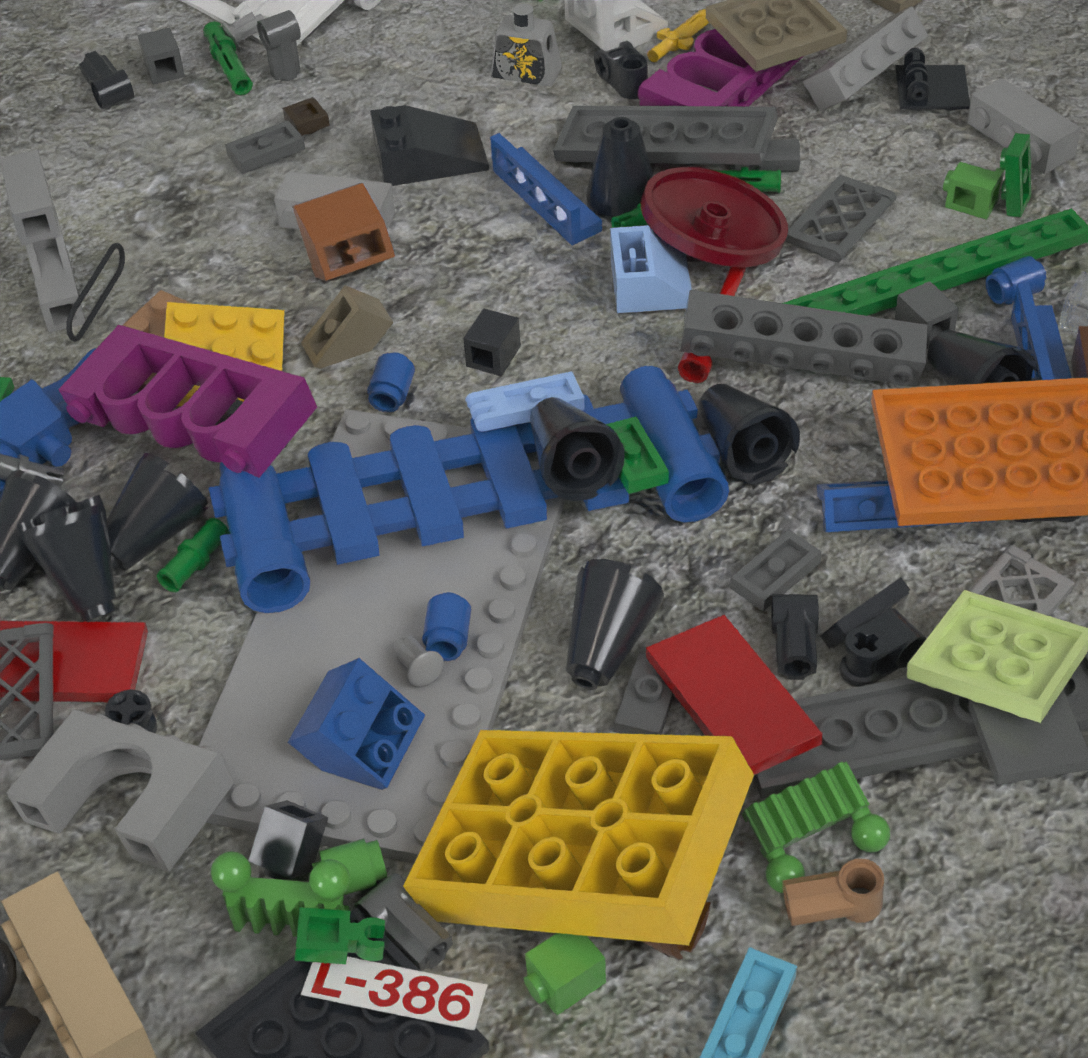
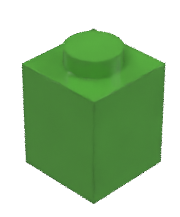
[524,933,606,1016]

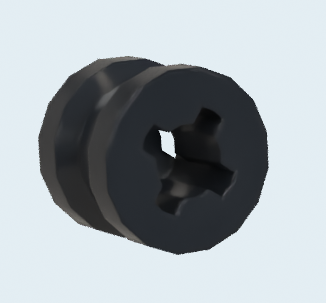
[105,689,157,734]

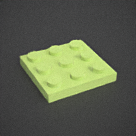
[907,590,1088,723]

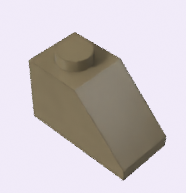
[301,285,393,369]

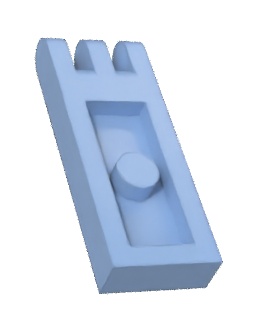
[465,371,584,432]

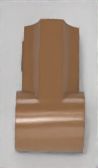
[782,859,884,926]

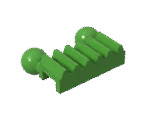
[741,761,890,893]
[211,851,350,937]

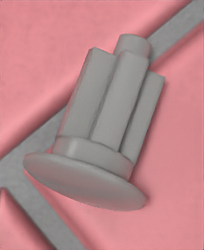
[222,12,264,49]
[393,636,444,687]

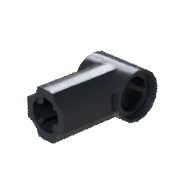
[79,51,134,109]
[771,594,819,680]

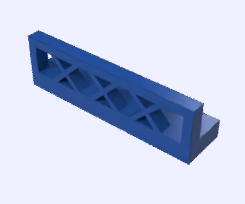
[490,133,602,246]
[1011,283,1072,381]
[817,480,995,532]

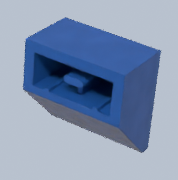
[288,658,425,790]

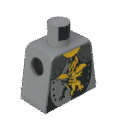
[491,3,562,87]

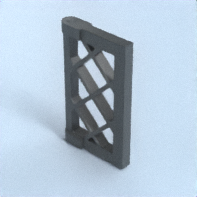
[785,175,896,262]
[0,623,54,760]

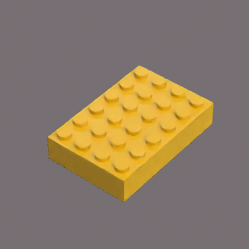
[403,730,754,946]

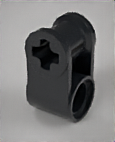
[594,40,648,99]
[839,608,927,687]

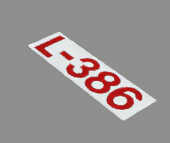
[301,957,488,1031]

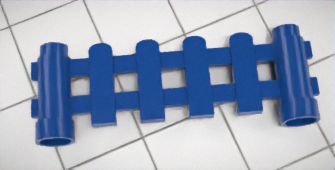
[208,366,729,613]

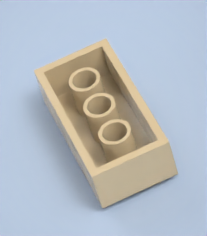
[0,871,156,1058]

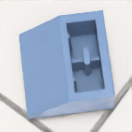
[610,225,692,313]

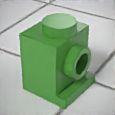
[943,162,1004,220]

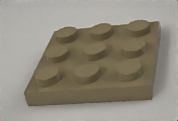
[706,0,847,72]

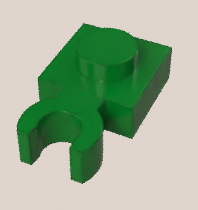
[295,907,385,964]

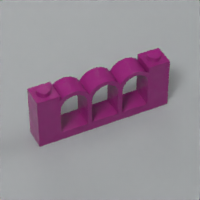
[638,29,804,107]
[58,324,317,478]

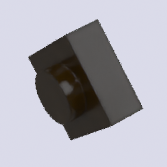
[282,97,330,136]

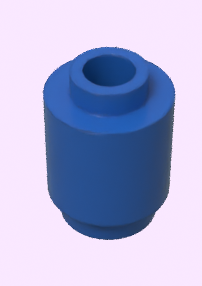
[985,256,1046,305]
[367,352,415,412]
[422,592,472,661]

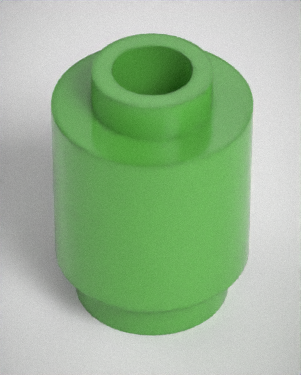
[312,838,387,895]

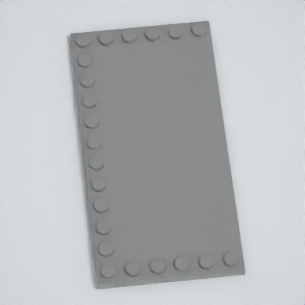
[199,409,566,863]

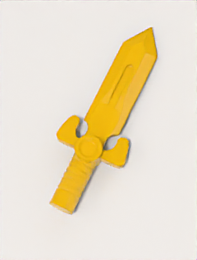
[647,9,709,63]

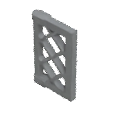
[969,545,1075,616]

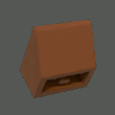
[292,183,395,281]

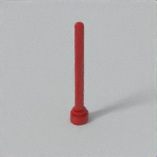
[678,267,747,383]

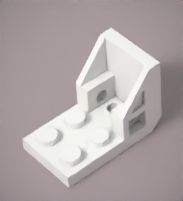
[564,0,668,51]

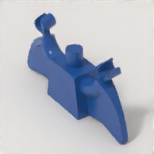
[0,348,96,495]

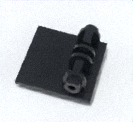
[895,48,970,111]

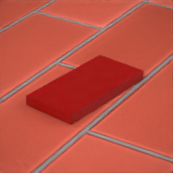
[646,615,823,775]
[0,621,148,702]

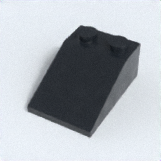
[370,105,489,186]

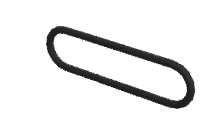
[66,243,125,342]

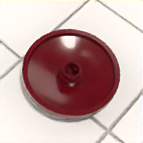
[641,167,788,267]

